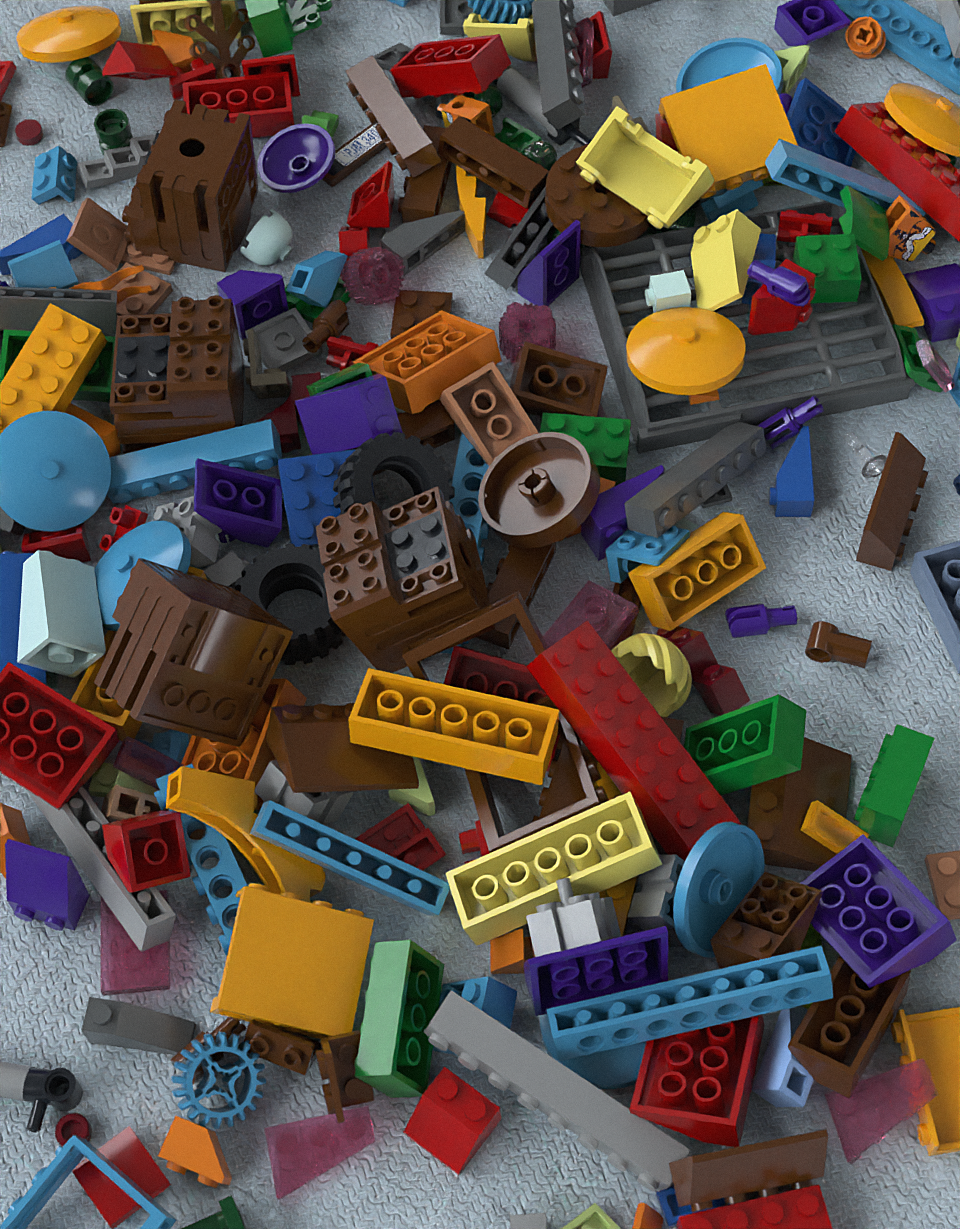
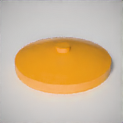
[16,6,121,63]
[884,83,960,157]
[626,307,746,395]

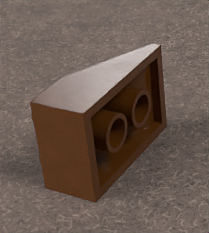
[509,341,608,417]

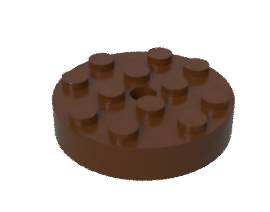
[545,144,651,247]
[478,432,600,548]

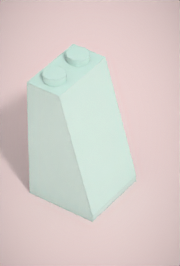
[17,550,106,678]

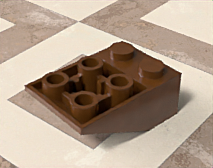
[710,872,822,969]

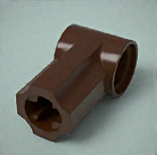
[805,621,872,668]

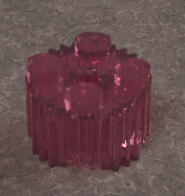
[340,247,405,305]
[499,302,556,364]

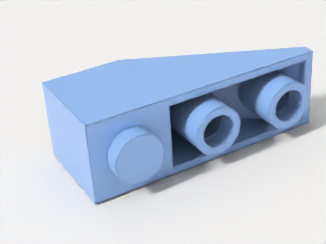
[752,1006,814,1107]

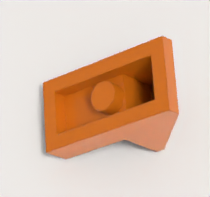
[490,929,535,974]

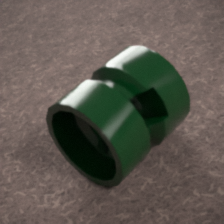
[65,57,114,106]
[94,109,133,156]

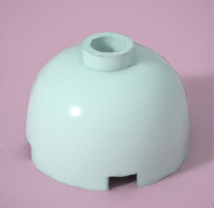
[240,209,293,265]

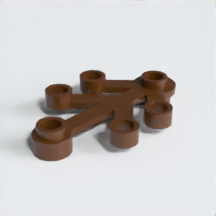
[184,0,255,79]

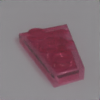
[264,1106,375,1201]

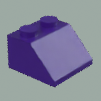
[774,0,851,46]
[217,270,289,340]

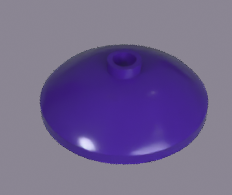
[257,124,335,193]

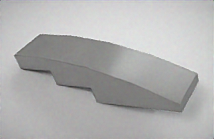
[78,134,156,189]

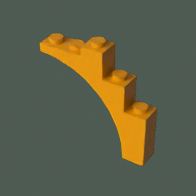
[166,766,326,903]

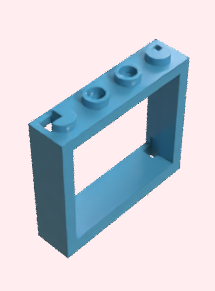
[0,1135,177,1229]

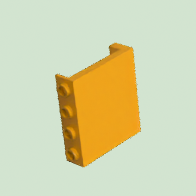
[658,64,798,199]
[210,883,374,1039]
[891,1007,960,1156]

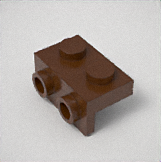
[243,1020,321,1076]

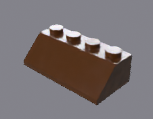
[856,432,929,571]
[788,956,911,1098]
[669,1129,828,1212]

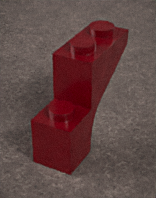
[253,372,321,453]
[657,626,750,716]

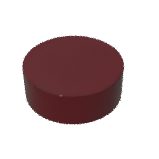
[15,119,43,146]
[55,1113,92,1147]

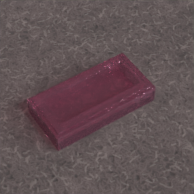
[915,338,955,392]
[113,736,183,790]

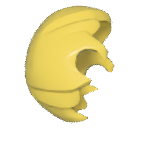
[611,633,692,717]

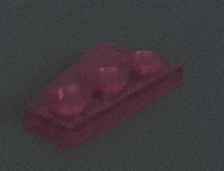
[825,1058,938,1164]

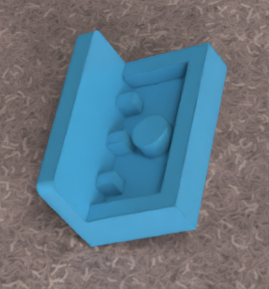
[31,145,77,205]
[701,179,764,224]

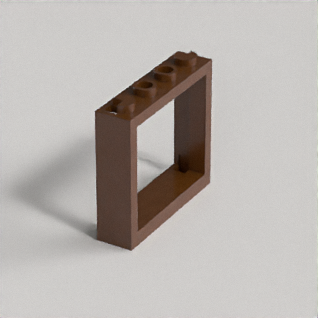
[402,590,556,708]
[464,707,609,853]

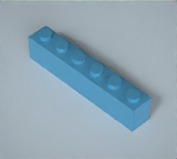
[765,139,926,216]
[107,419,282,504]
[250,800,450,916]

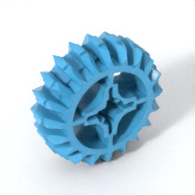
[467,0,535,24]
[171,1032,266,1129]

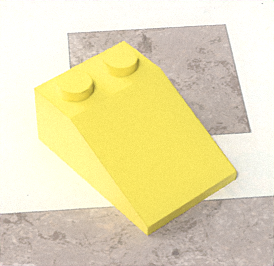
[691,209,761,311]

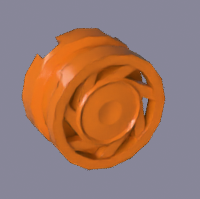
[845,17,886,59]

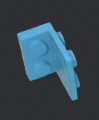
[605,525,690,583]

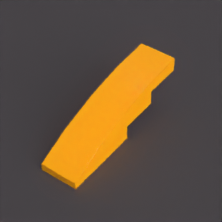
[456,165,487,259]
[861,248,924,328]

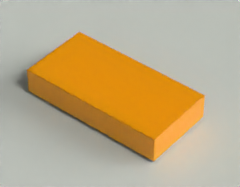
[801,800,869,854]

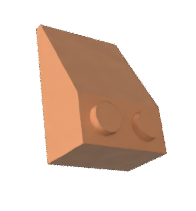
[440,361,539,466]

